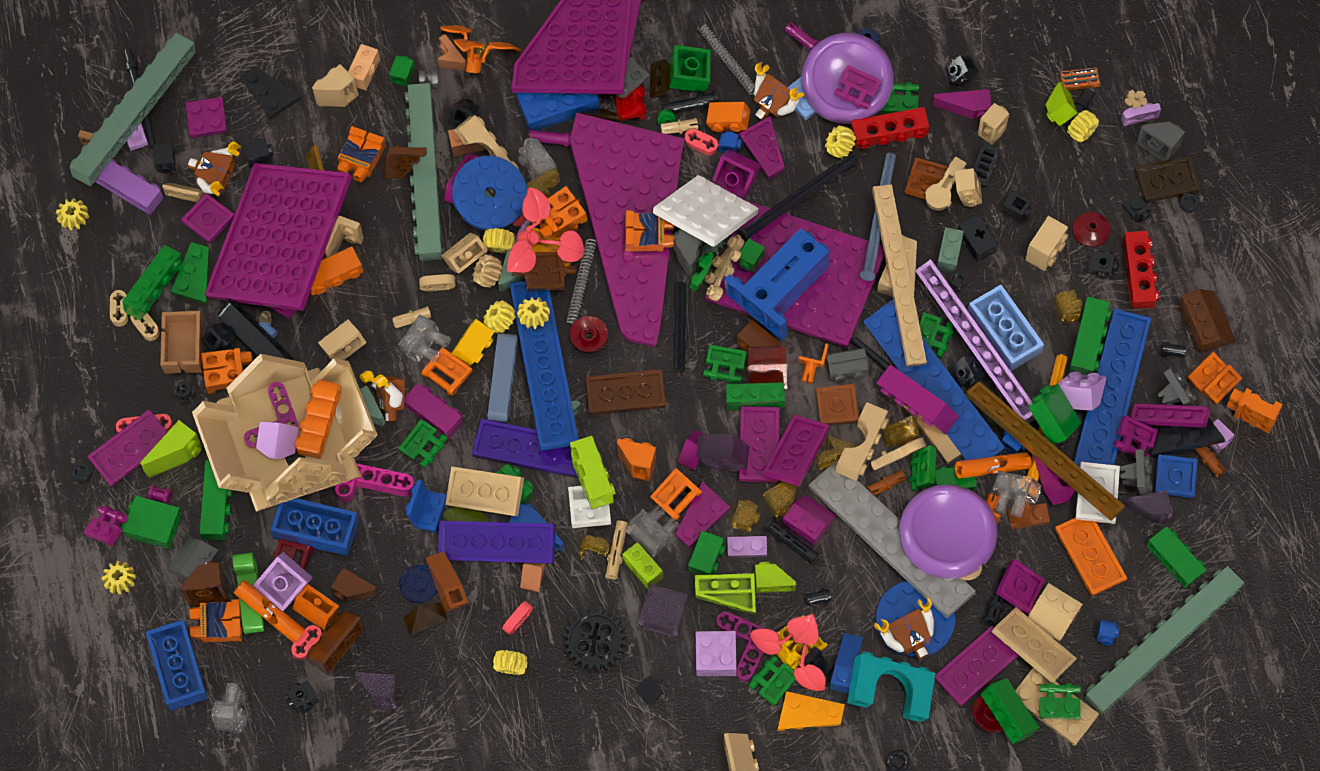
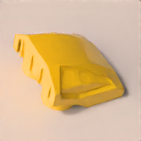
[776,615,828,670]

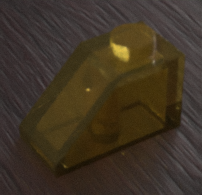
[764,482,798,517]

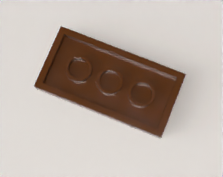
[586,369,666,415]

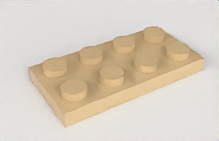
[445,467,524,516]
[992,607,1077,683]
[1015,667,1099,746]

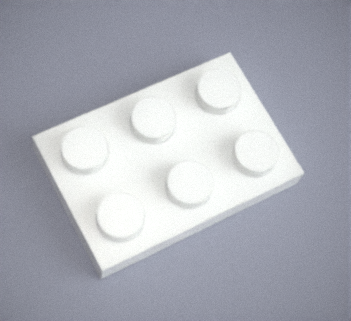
[1076,462,1120,524]

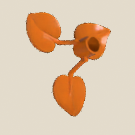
[440,25,521,73]

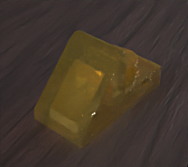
[526,168,560,198]
[884,416,919,447]
[817,436,855,470]

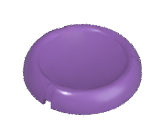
[801,33,894,124]
[899,484,998,579]

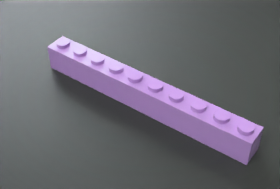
[915,259,1035,423]

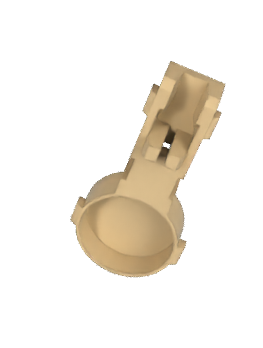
[925,157,967,211]
[871,437,926,471]

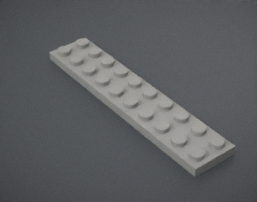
[808,461,976,619]

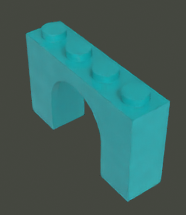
[847,652,935,722]

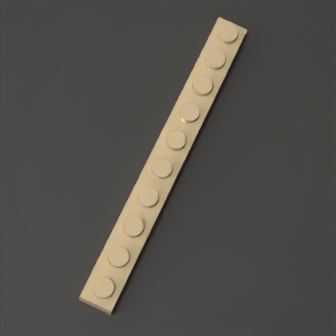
[872,184,927,367]

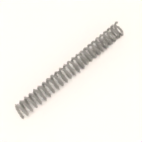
[697,24,755,95]
[566,239,596,325]

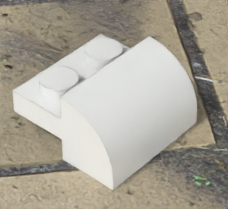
[568,486,611,528]

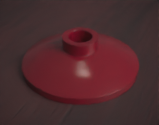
[1072,212,1110,247]
[570,316,608,352]
[972,696,1003,733]

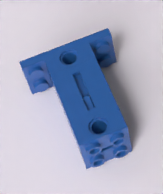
[724,228,830,341]

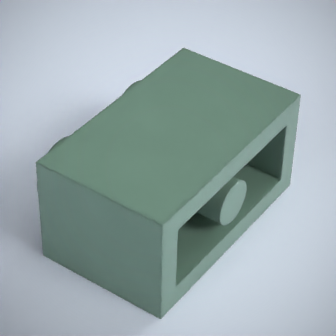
[937,227,964,273]

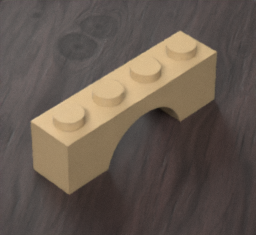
[454,115,519,170]
[835,402,889,481]

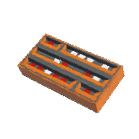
[1060,68,1100,91]

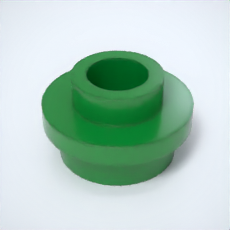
[657,110,676,125]

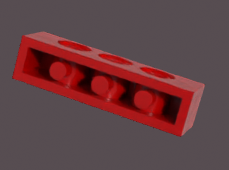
[851,107,929,149]
[1123,231,1159,309]

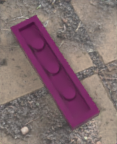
[1131,404,1210,427]

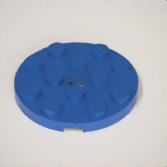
[452,156,527,230]
[876,581,955,658]

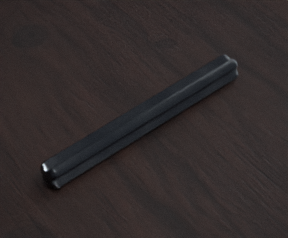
[675,282,685,371]

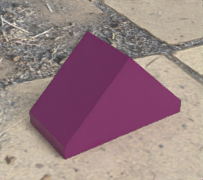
[677,430,713,471]

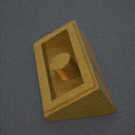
[306,145,324,170]

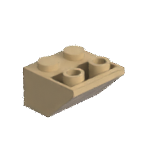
[312,65,359,107]

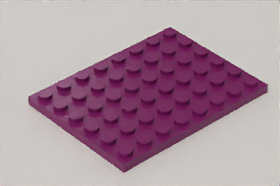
[204,163,352,311]
[705,201,885,348]

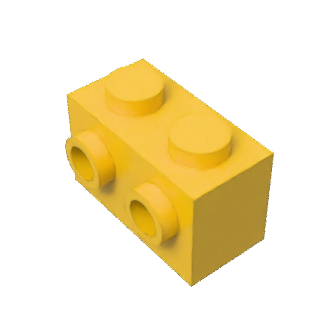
[451,319,494,366]

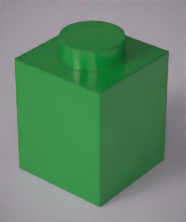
[389,55,415,87]
[738,239,766,273]

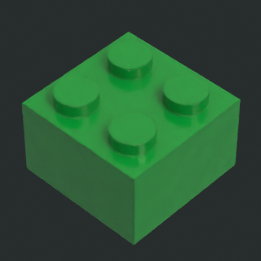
[669,45,711,93]

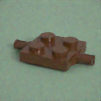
[512,252,576,291]

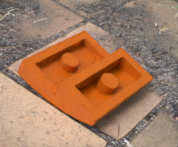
[1186,352,1242,404]

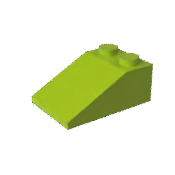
[140,420,202,478]

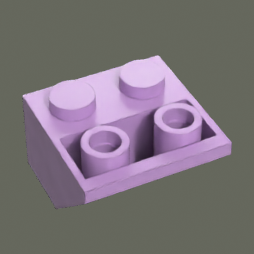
[1058,371,1106,411]

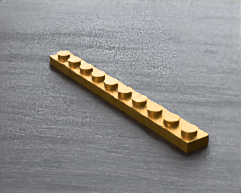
[965,381,1125,521]

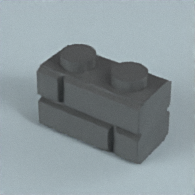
[826,348,869,383]

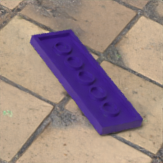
[472,419,580,478]
[438,521,556,564]

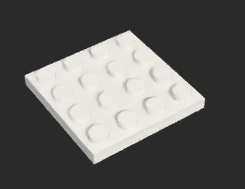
[653,175,758,247]

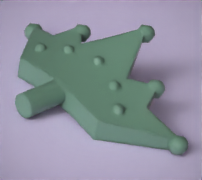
[701,241,728,256]

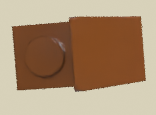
[1007,502,1050,530]

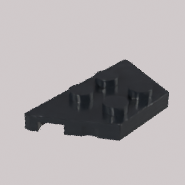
[1151,417,1226,458]

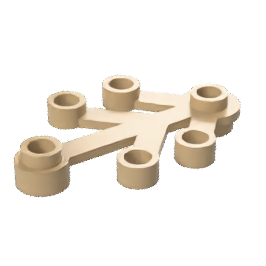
[704,234,744,302]

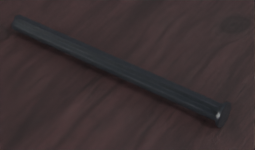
[738,152,858,242]

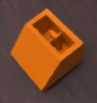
[617,438,656,481]

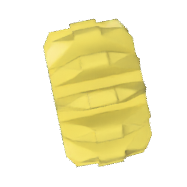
[1068,110,1099,143]
[825,125,856,158]
[56,198,89,231]
[483,228,515,254]
[517,297,550,330]
[483,300,516,334]
[102,561,136,595]
[493,650,527,675]

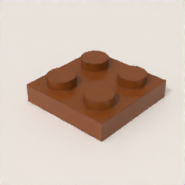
[816,384,859,425]

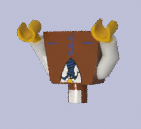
[754,62,804,120]
[188,142,241,196]
[359,371,405,421]
[874,597,934,660]

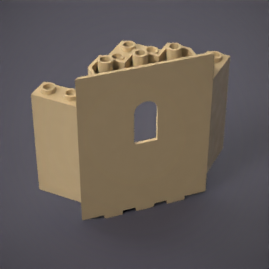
[192,354,377,512]

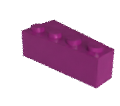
[877,365,959,435]

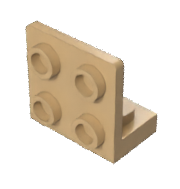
[325,216,364,258]

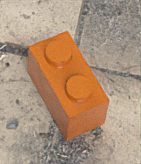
[706,102,750,132]
[293,584,339,631]

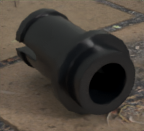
[1161,342,1186,358]
[805,588,831,607]

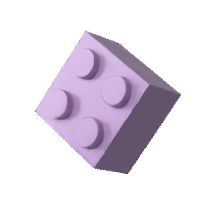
[253,552,313,611]
[696,631,736,676]

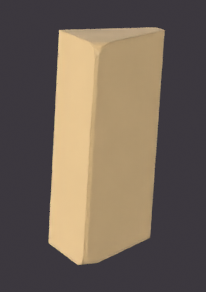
[162,183,204,202]

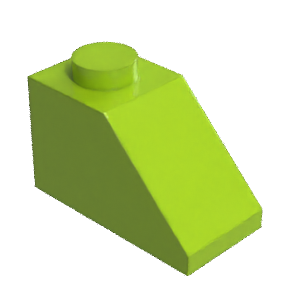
[1046,82,1078,126]
[755,562,796,593]

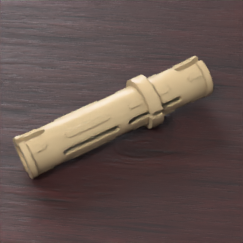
[605,520,628,580]

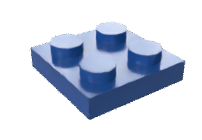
[1155,454,1198,498]

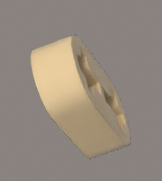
[419,274,455,291]
[110,290,128,327]
[130,313,160,341]

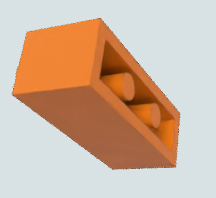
[310,246,363,296]

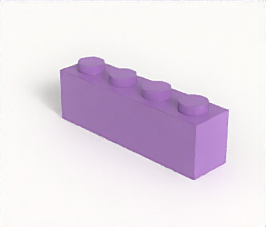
[95,159,163,215]

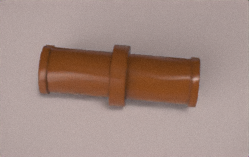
[1195,446,1226,477]
[867,470,907,496]

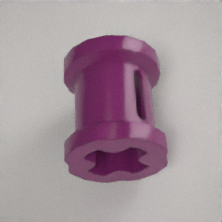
[148,484,173,505]

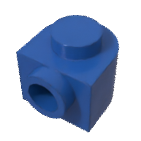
[717,131,742,154]
[1096,619,1119,646]

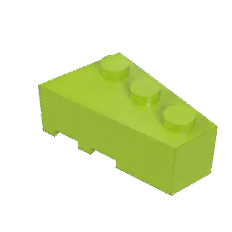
[570,436,616,510]
[695,574,756,616]

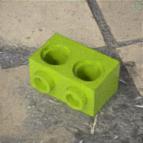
[622,542,663,589]

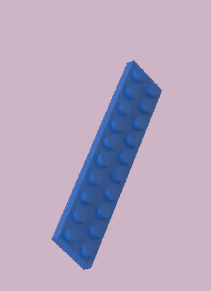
[510,281,578,451]
[863,299,1006,460]
[1074,308,1151,467]

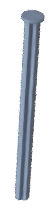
[860,152,896,281]

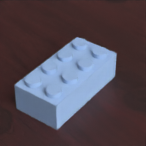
[968,285,1044,371]

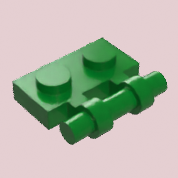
[881,81,919,114]
[919,312,954,359]
[703,345,747,384]
[398,419,448,469]
[909,445,936,492]
[748,655,796,706]
[1039,682,1081,720]

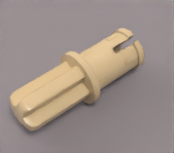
[661,118,698,134]
[392,307,431,328]

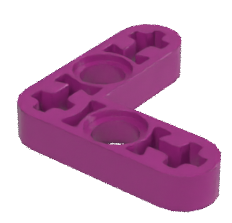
[244,382,299,449]
[716,612,765,682]

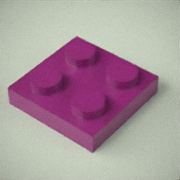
[186,97,227,138]
[181,193,234,244]
[996,559,1045,614]

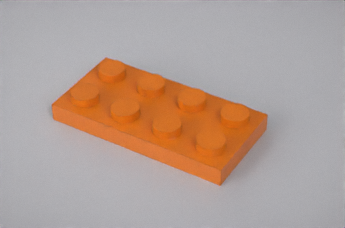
[1055,518,1127,597]

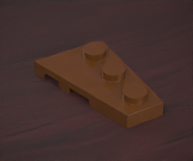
[384,146,427,179]

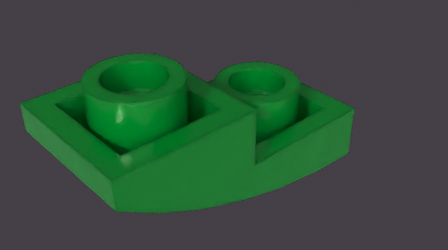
[689,251,714,293]

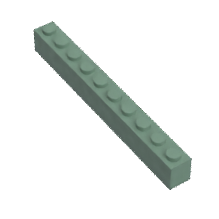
[70,33,196,186]
[405,83,443,261]
[1084,566,1244,716]

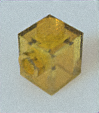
[1054,290,1083,322]
[732,500,760,533]

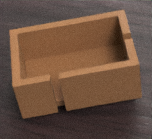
[161,311,204,374]

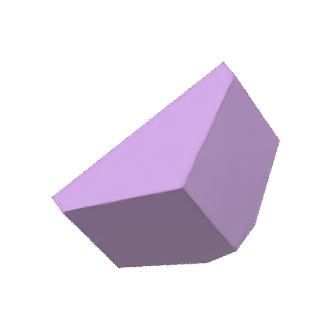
[256,422,299,460]

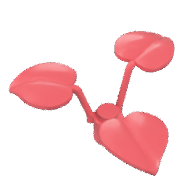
[507,188,584,273]
[750,614,826,691]

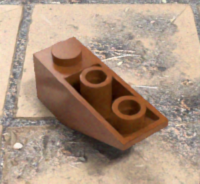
[426,552,468,613]

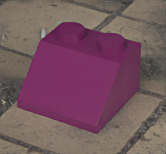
[711,149,762,200]
[783,495,837,547]

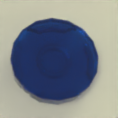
[399,564,438,604]

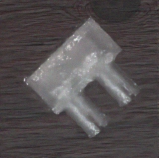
[517,138,558,185]
[398,314,451,363]
[993,471,1042,518]
[626,505,679,557]
[212,683,246,732]

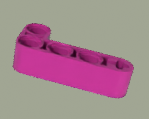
[335,463,415,503]

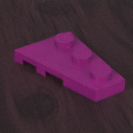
[739,116,785,179]
[675,481,730,549]

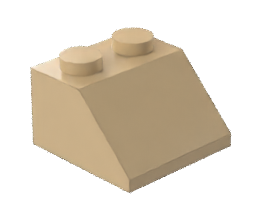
[1028,583,1082,643]
[724,733,759,771]

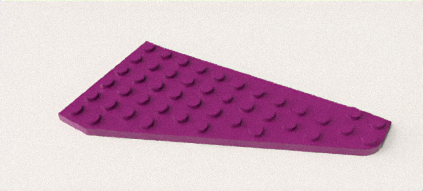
[512,0,642,94]
[569,113,685,347]

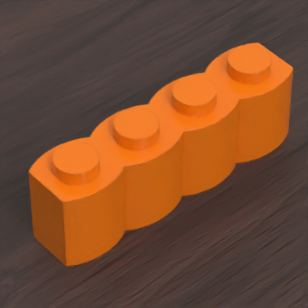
[295,379,342,459]

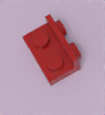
[615,85,647,122]

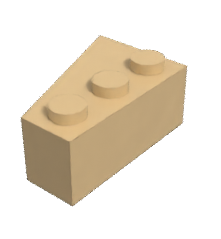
[877,236,917,297]

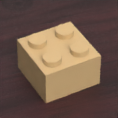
[1025,216,1068,271]

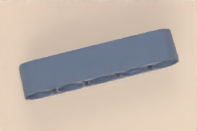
[488,333,518,423]

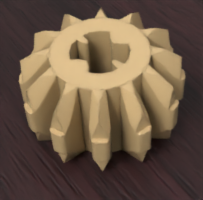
[473,254,502,288]

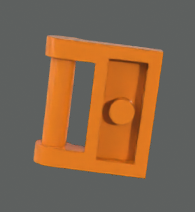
[421,347,473,397]
[650,468,702,521]

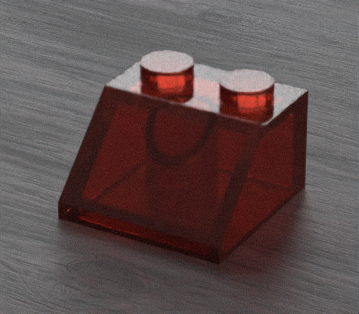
[747,346,787,390]

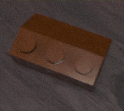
[1178,289,1236,354]
[181,561,229,608]
[307,611,365,675]

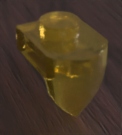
[579,535,610,559]

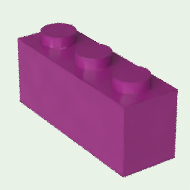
[404,383,463,440]

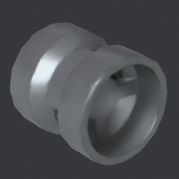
[419,69,439,88]

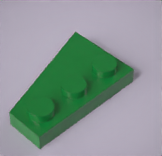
[171,242,210,305]

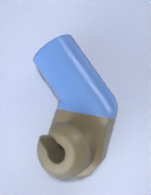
[259,311,278,338]

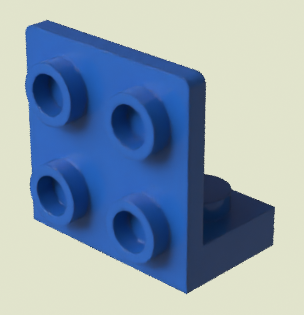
[405,479,447,533]

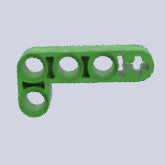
[232,552,265,634]

